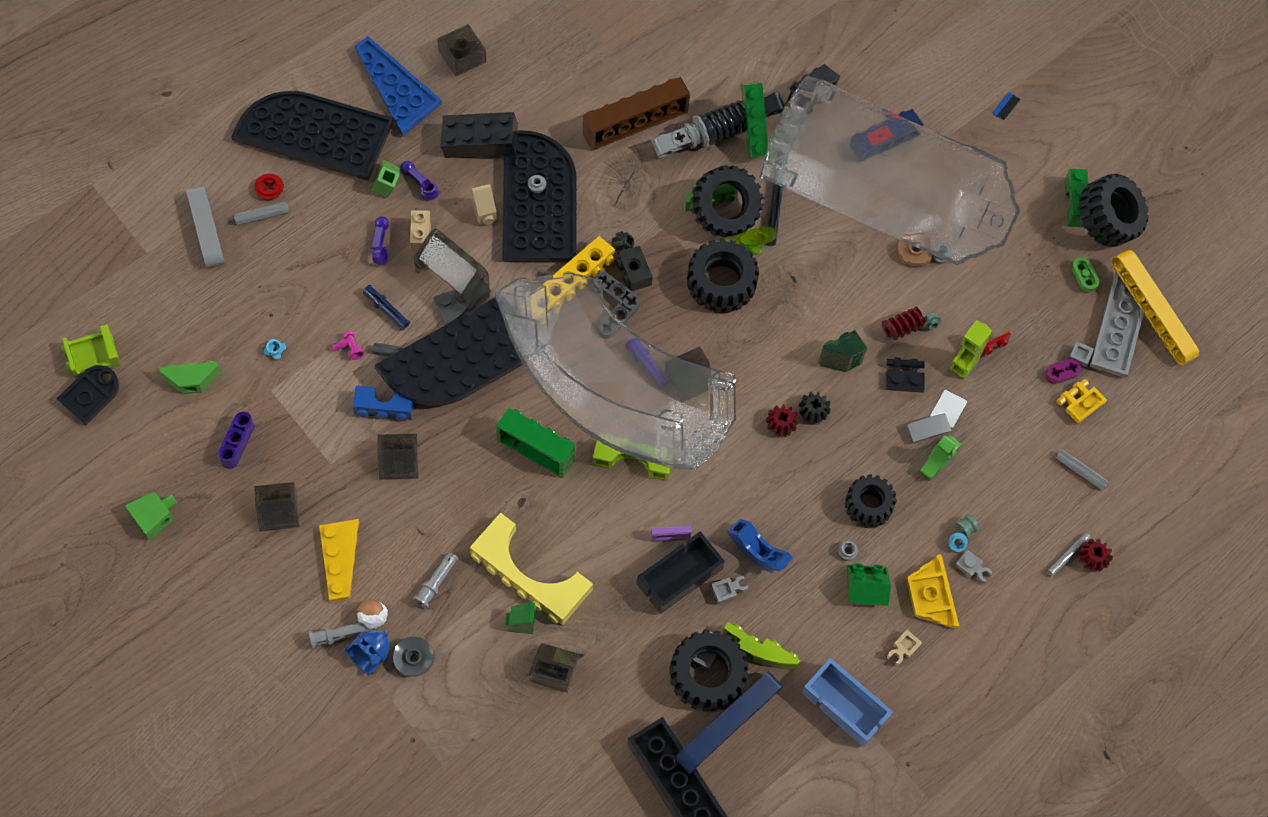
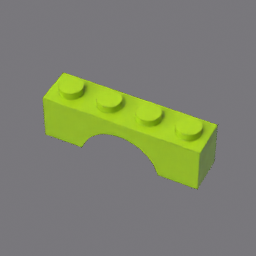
[949,320,992,380]
[592,436,674,481]

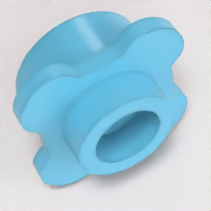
[263,339,286,360]

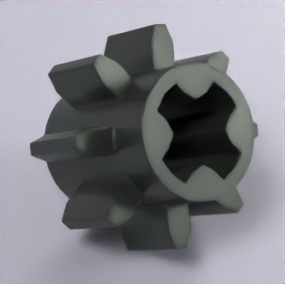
[611,231,634,254]

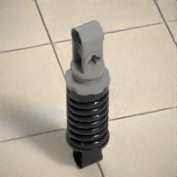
[651,92,786,158]

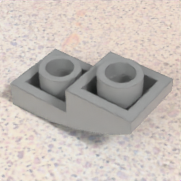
[908,413,952,443]

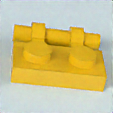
[1056,379,1107,424]

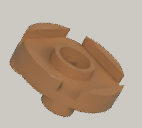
[897,231,935,267]

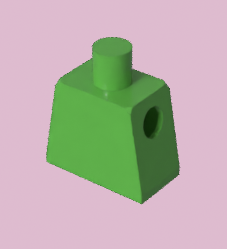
[125,492,178,541]

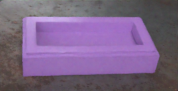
[651,525,692,542]

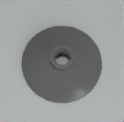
[393,637,434,677]

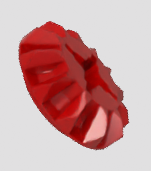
[254,173,284,201]

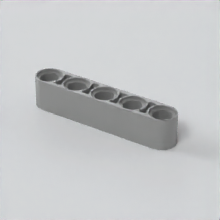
[186,185,225,268]

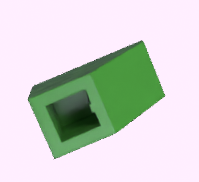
[371,160,400,198]

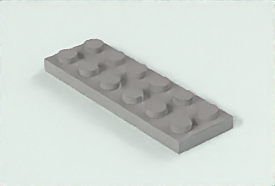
[1089,272,1144,378]

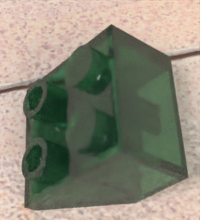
[818,330,867,372]

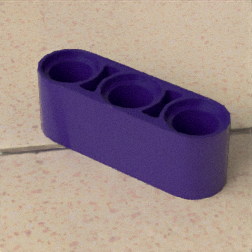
[218,411,254,469]

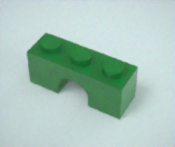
[1064,169,1089,227]

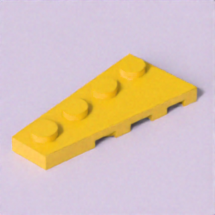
[319,519,359,602]

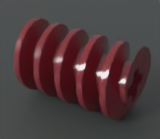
[882,306,924,341]

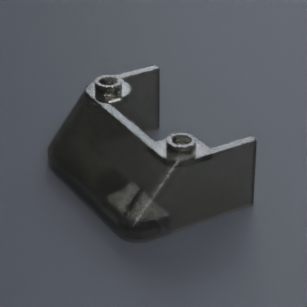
[414,228,490,313]

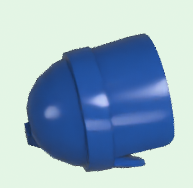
[345,630,390,675]

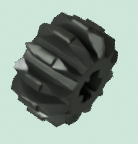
[798,391,831,424]

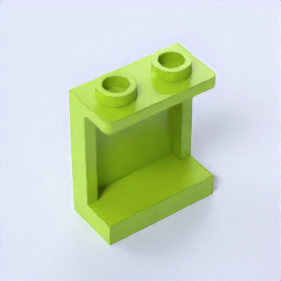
[61,324,121,378]

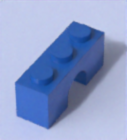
[352,386,414,421]

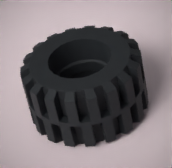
[845,474,897,528]

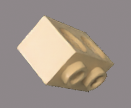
[410,210,431,254]

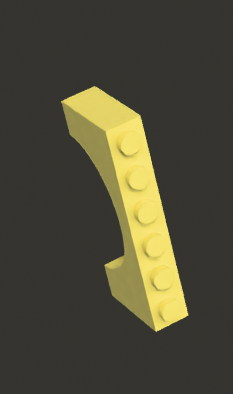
[470,513,593,626]

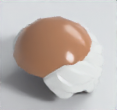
[357,599,388,629]

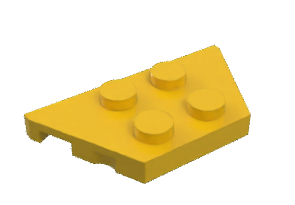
[906,554,959,629]

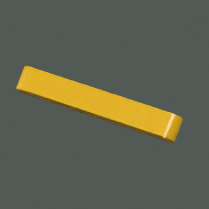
[1112,249,1199,365]

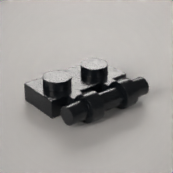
[886,357,925,393]

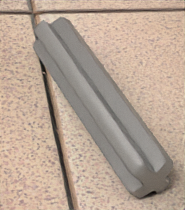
[234,202,289,225]
[1056,450,1108,490]

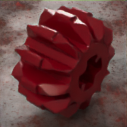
[766,404,799,437]
[1078,538,1113,572]

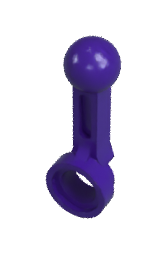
[400,161,439,200]
[371,216,389,265]

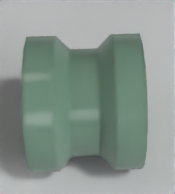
[955,514,979,539]

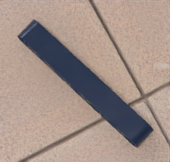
[675,671,783,774]

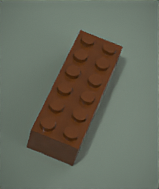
[583,77,690,151]

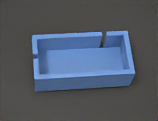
[802,658,893,748]

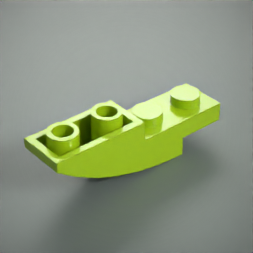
[723,622,801,669]

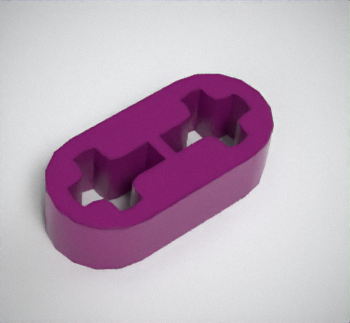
[1045,359,1081,384]

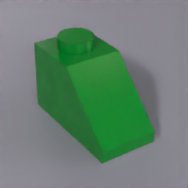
[505,602,535,634]

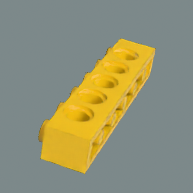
[519,236,615,327]

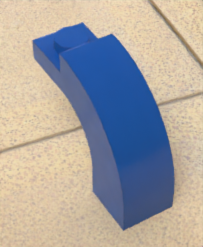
[727,519,793,573]

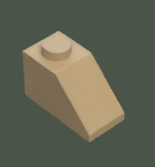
[472,184,497,225]

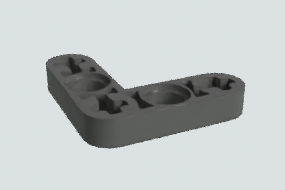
[594,272,640,338]

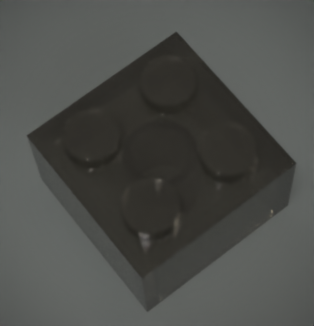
[437,24,487,77]

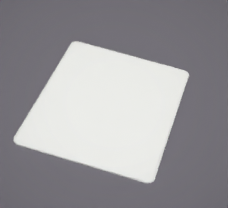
[930,390,967,428]

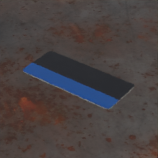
[993,92,1020,120]

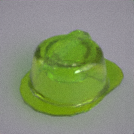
[734,226,776,256]

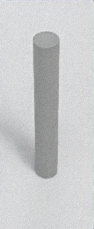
[1047,532,1091,577]

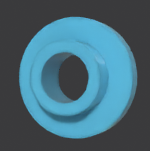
[948,532,968,552]

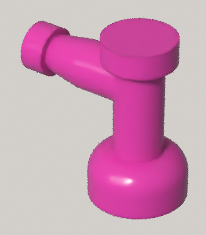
[332,331,365,360]

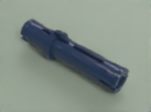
[363,285,410,330]

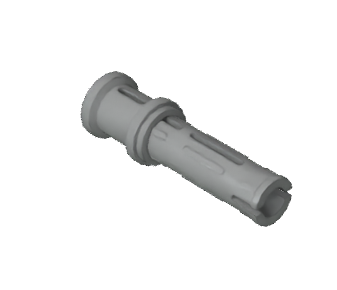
[412,552,458,609]
[308,623,372,649]

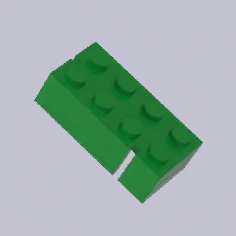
[496,407,575,478]

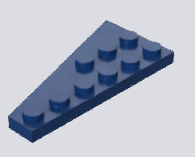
[355,36,442,136]

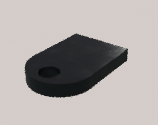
[56,365,119,426]

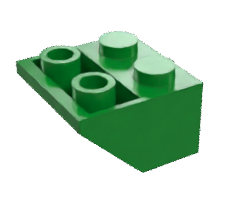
[847,563,891,606]

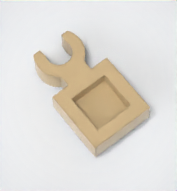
[887,630,922,666]

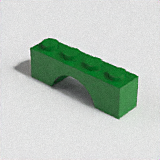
[740,81,769,158]

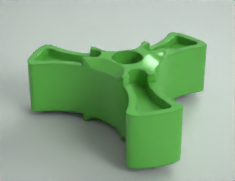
[920,435,962,480]

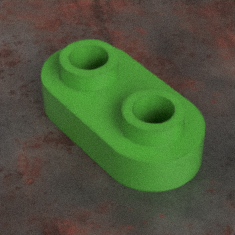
[1071,257,1099,292]

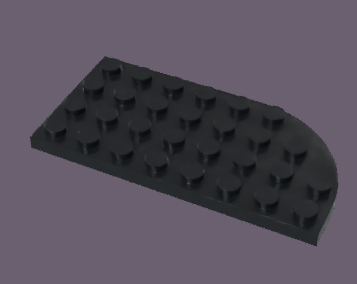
[231,91,394,181]
[502,130,577,262]
[375,294,544,406]

